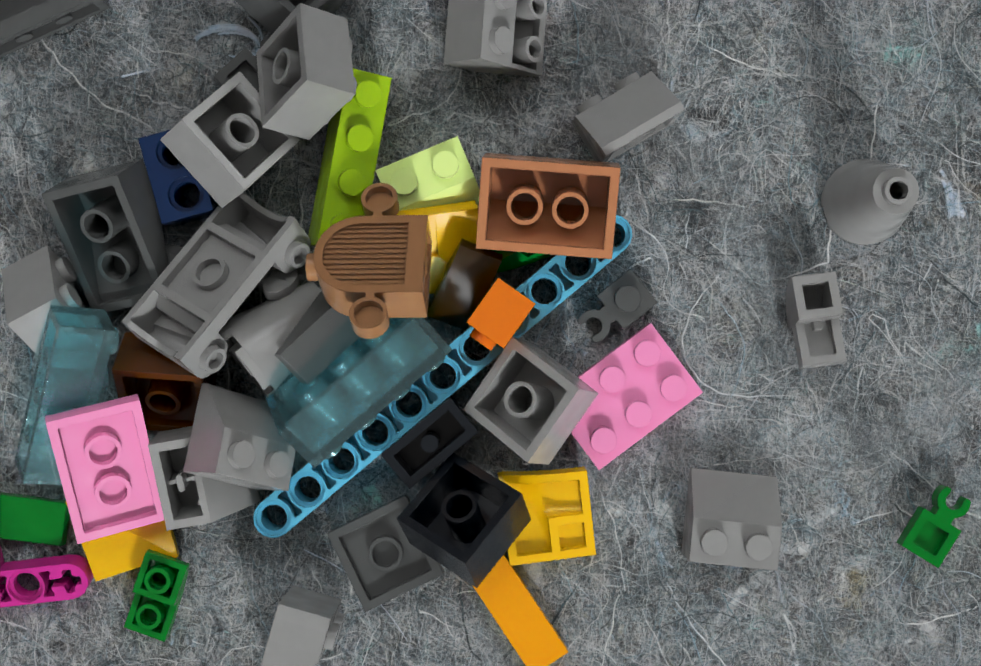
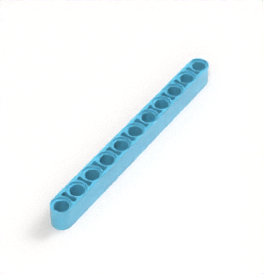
[253,215,632,538]

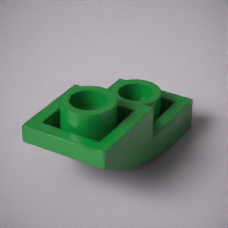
[124,549,190,642]

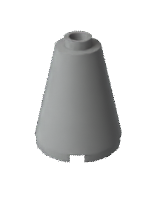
[821,158,919,245]
[218,281,322,397]

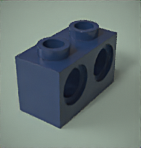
[138,129,219,227]

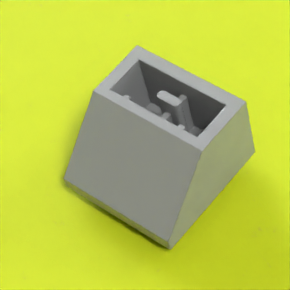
[444,0,548,77]
[148,426,262,531]

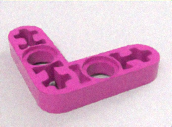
[0,545,94,608]

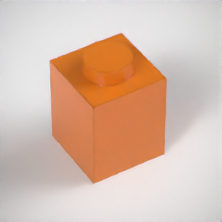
[466,278,535,351]

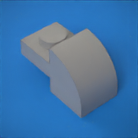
[786,271,847,369]

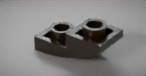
[427,239,503,331]

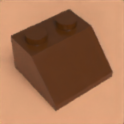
[112,332,217,431]

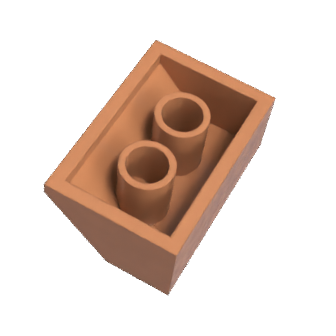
[476,153,621,259]

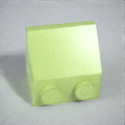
[375,136,480,211]

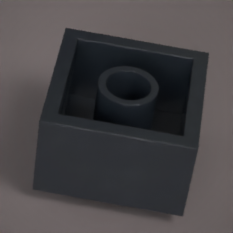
[397,453,531,588]

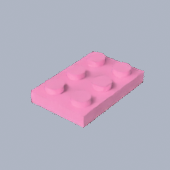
[571,323,703,470]
[45,394,164,544]

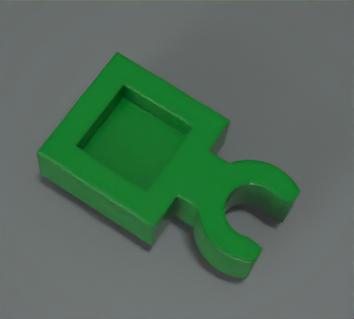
[896,484,971,568]

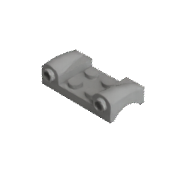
[121,192,311,378]

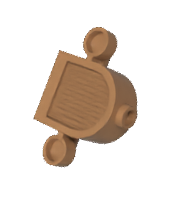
[305,183,432,339]

